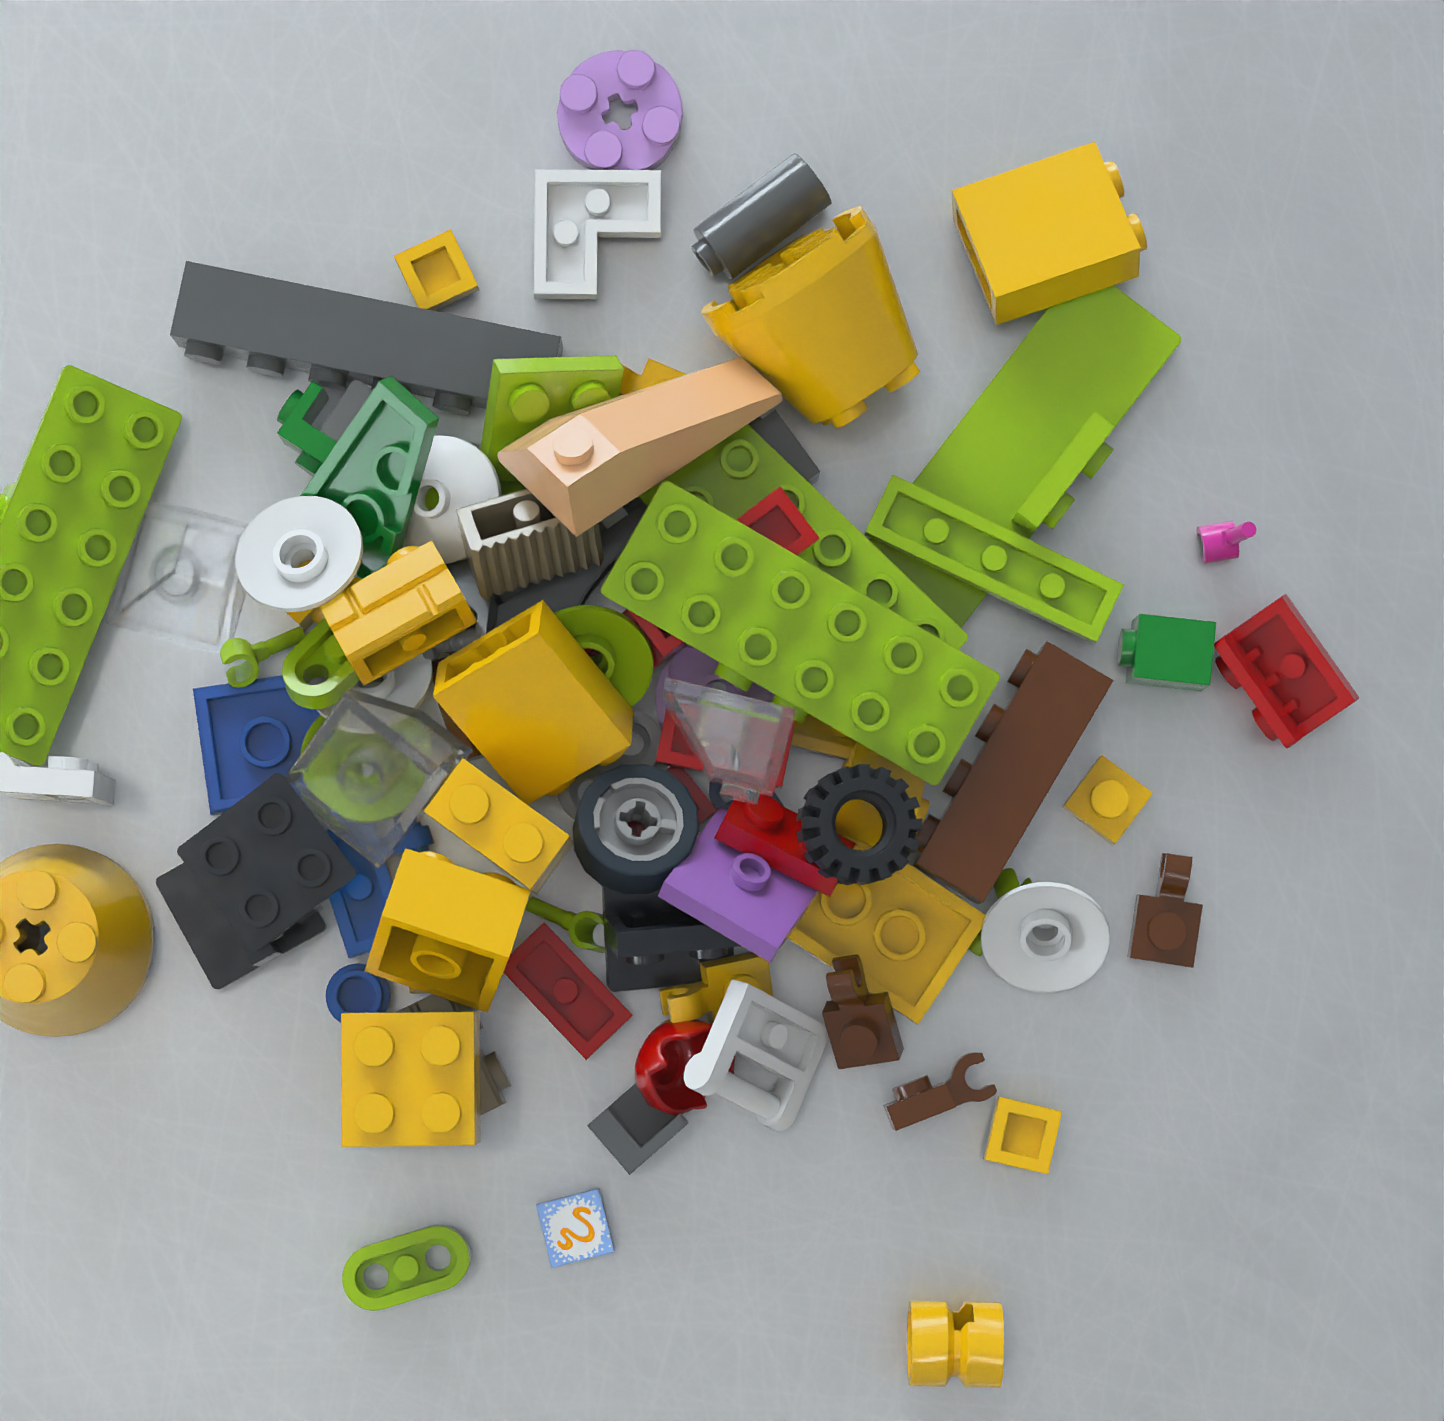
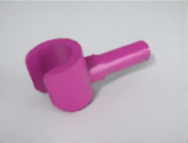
[1197,521,1256,564]

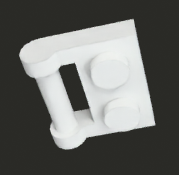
[0,752,116,805]
[684,979,829,1132]

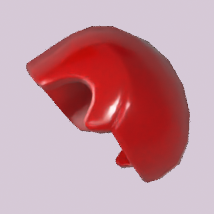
[635,1019,735,1116]

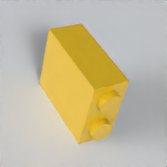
[952,142,1147,325]
[433,600,634,805]
[424,758,573,895]

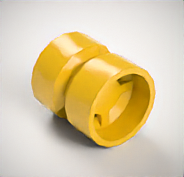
[907,1301,1004,1388]

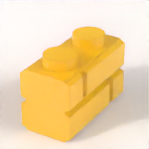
[319,540,477,686]

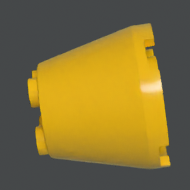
[701,206,920,428]
[0,844,155,1037]

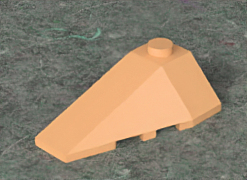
[497,357,782,537]

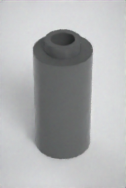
[691,153,832,280]

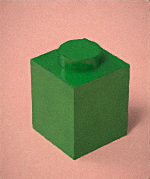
[1117,614,1216,691]

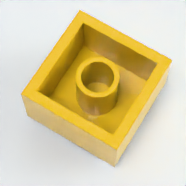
[364,848,531,1013]
[341,1011,480,1147]

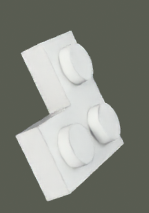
[534,169,661,299]

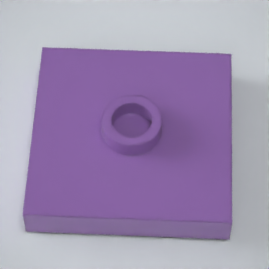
[658,807,819,963]

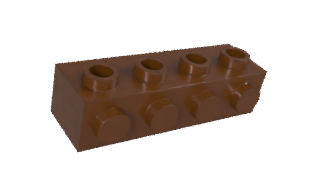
[912,641,1114,904]

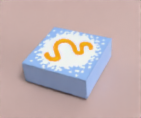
[536,1188,615,1268]

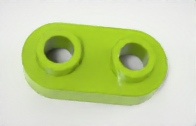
[282,618,360,709]
[342,1225,471,1311]

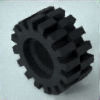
[796,764,922,886]

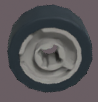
[572,764,699,894]

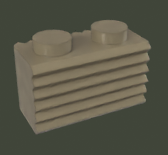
[455,488,604,600]

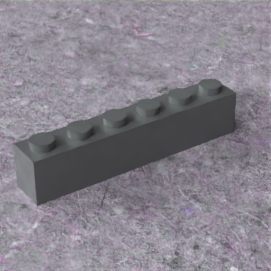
[170,261,563,415]

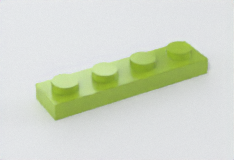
[864,474,1124,644]

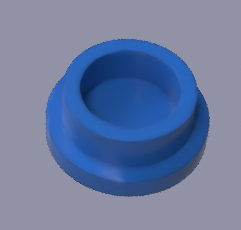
[326,964,391,1023]

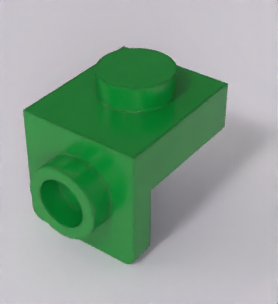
[277,381,337,476]

